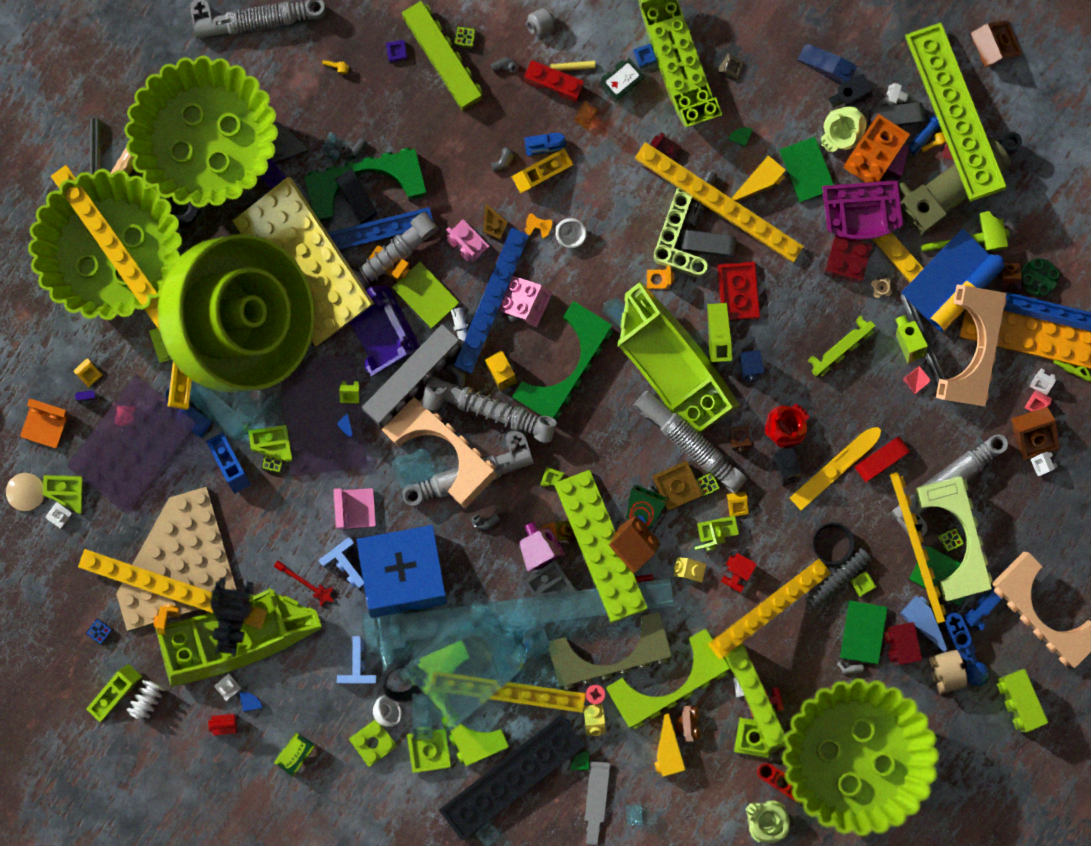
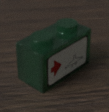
[600,58,644,103]

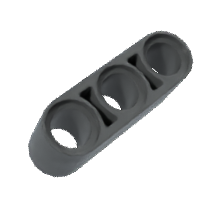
[868,103,925,127]
[680,230,737,258]

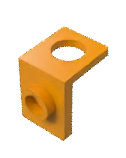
[647,266,674,289]

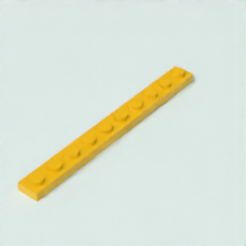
[634,142,804,263]
[51,165,160,331]
[78,549,268,630]

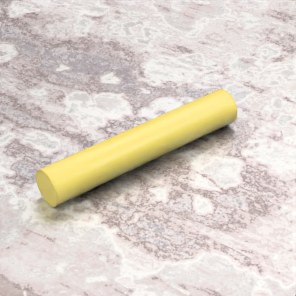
[550,61,595,71]

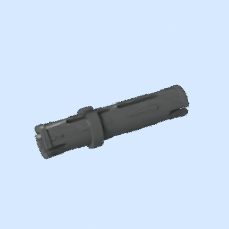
[684,170,718,227]

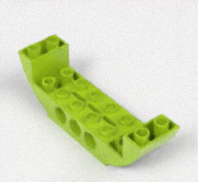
[638,0,722,127]

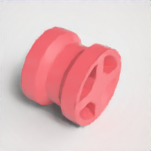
[586,685,605,704]

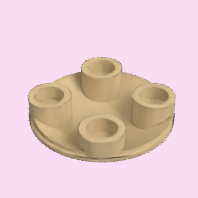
[6,473,44,511]

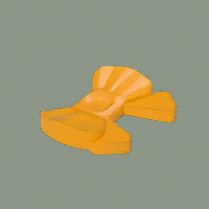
[525,213,553,238]

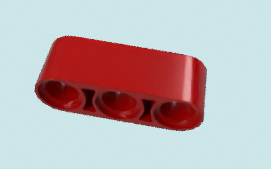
[854,436,910,483]
[757,763,799,802]

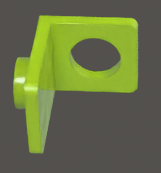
[695,521,726,551]

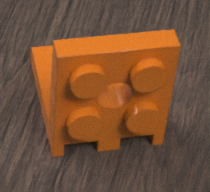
[843,114,910,183]

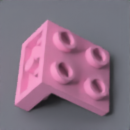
[446,220,490,263]
[498,276,552,328]
[334,488,376,529]

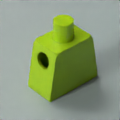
[896,315,928,363]

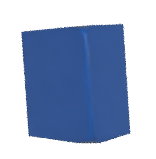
[337,414,354,439]

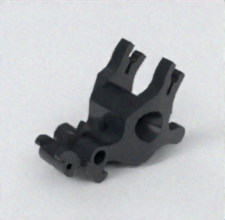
[210,577,254,657]

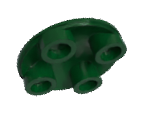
[1021,258,1059,296]

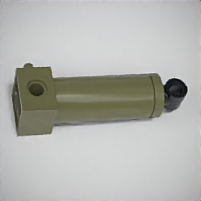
[898,132,1022,237]

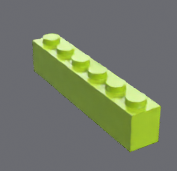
[402,1,482,111]

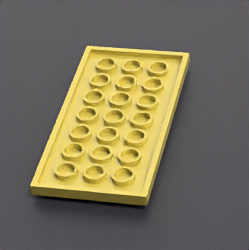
[233,177,374,347]

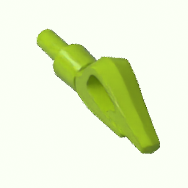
[1053,360,1091,382]

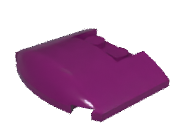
[822,180,903,240]

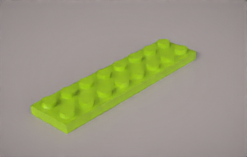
[554,470,647,624]

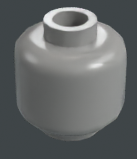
[526,8,555,36]

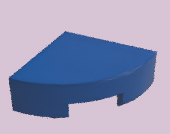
[240,692,263,712]

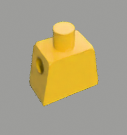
[484,351,517,392]

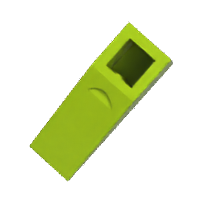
[707,303,732,362]

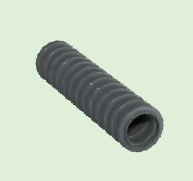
[805,548,872,611]

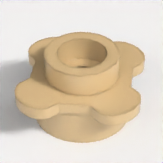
[871,278,892,298]

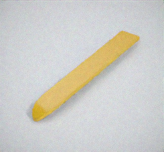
[790,427,881,511]

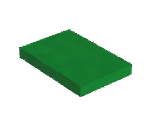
[779,137,834,203]
[908,545,966,607]
[840,600,887,664]

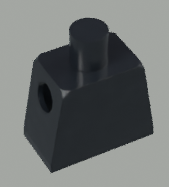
[829,73,873,108]
[770,447,801,486]

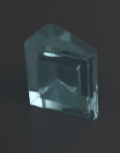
[626,804,643,825]

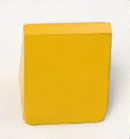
[74,359,102,388]
[727,492,749,517]

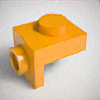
[153,604,180,635]

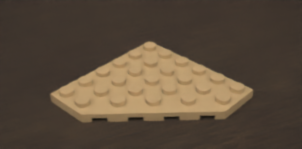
[116,487,237,631]

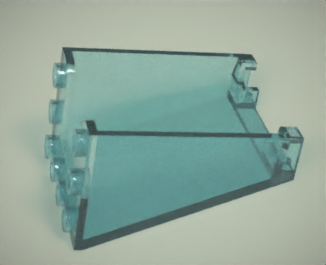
[399,600,528,731]

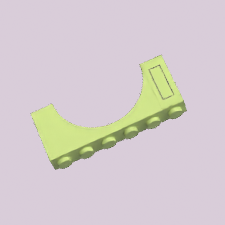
[914,476,993,601]

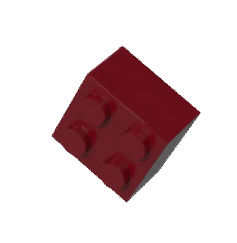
[824,235,872,284]
[884,622,922,666]

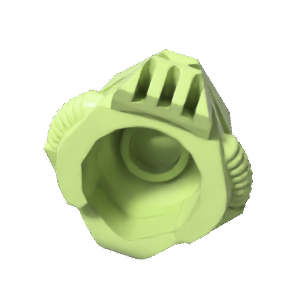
[821,106,867,152]
[746,801,789,843]

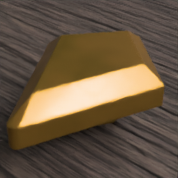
[483,204,508,240]

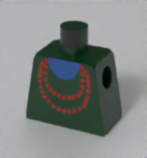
[626,484,669,528]

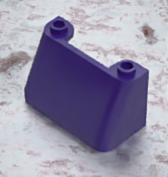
[347,285,420,376]

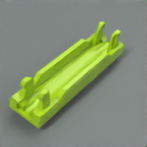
[808,316,876,377]

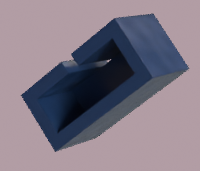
[739,350,764,383]

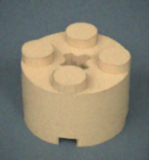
[929,650,967,694]

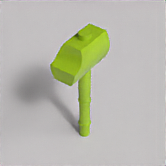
[921,211,1010,252]

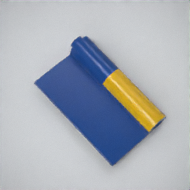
[901,228,1005,332]

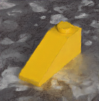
[511,148,573,193]
[731,155,786,202]
[654,714,685,777]

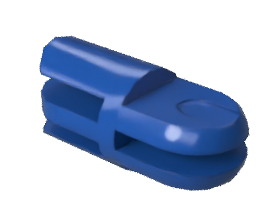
[524,133,566,156]

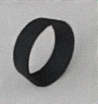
[812,522,855,564]
[382,660,425,702]

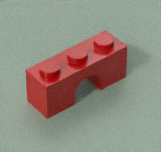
[524,60,584,103]

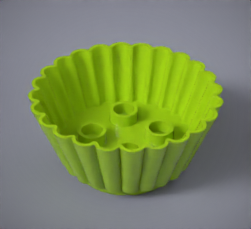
[124,56,278,207]
[28,169,182,320]
[783,679,938,836]

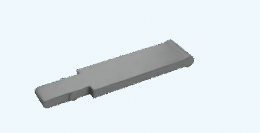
[584,761,610,846]

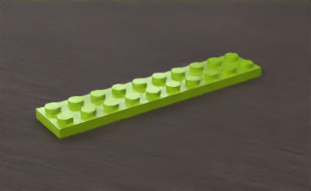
[905,23,1006,202]

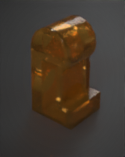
[573,101,599,131]

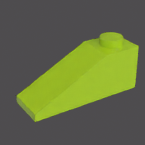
[87,663,142,722]

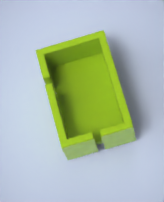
[997,669,1048,733]

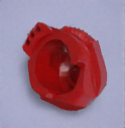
[765,403,809,448]

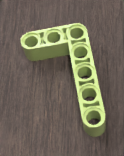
[654,188,707,278]

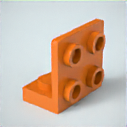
[20,398,69,448]

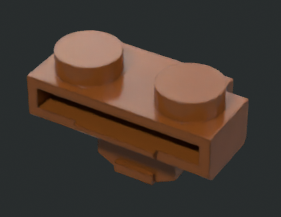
[675,706,701,741]

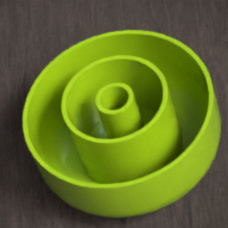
[158,234,314,392]

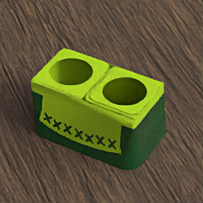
[274,732,315,777]

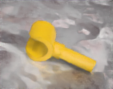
[322,60,348,74]
[921,132,946,152]

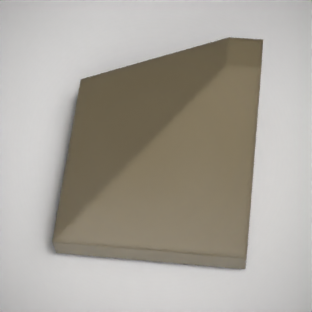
[717,54,744,79]

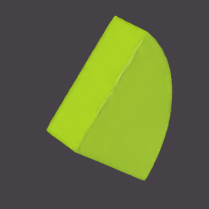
[540,467,565,487]

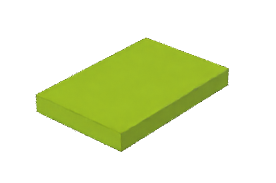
[392,262,459,329]

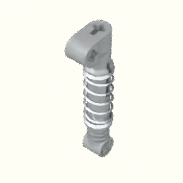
[353,212,439,290]
[421,376,557,442]

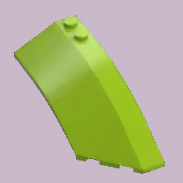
[618,282,741,435]
[156,588,322,687]

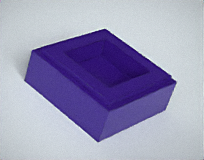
[386,40,408,63]
[75,391,98,403]

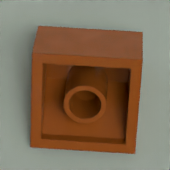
[971,20,1023,67]
[1011,407,1060,460]
[609,515,661,573]

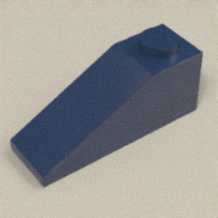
[797,43,858,85]

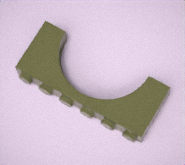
[547,612,672,690]

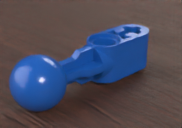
[944,612,990,686]

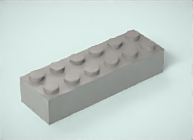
[362,325,459,427]

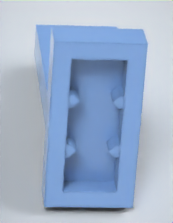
[318,537,364,589]
[337,636,377,684]

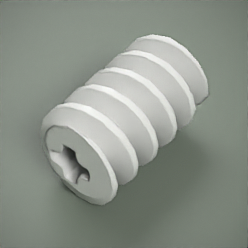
[127,681,166,724]

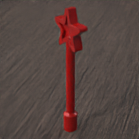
[273,560,334,606]

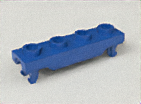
[964,565,1010,630]

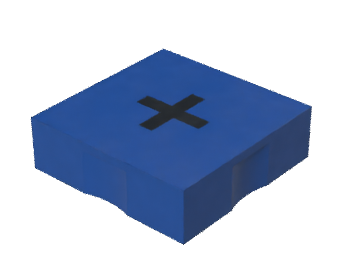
[356,525,447,618]

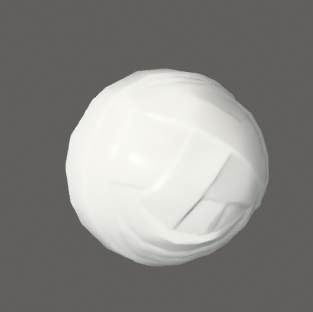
[556,218,586,248]
[373,696,402,727]

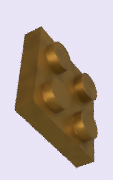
[652,461,703,512]

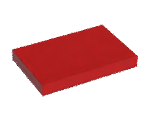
[717,262,760,321]

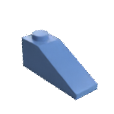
[899,596,947,653]

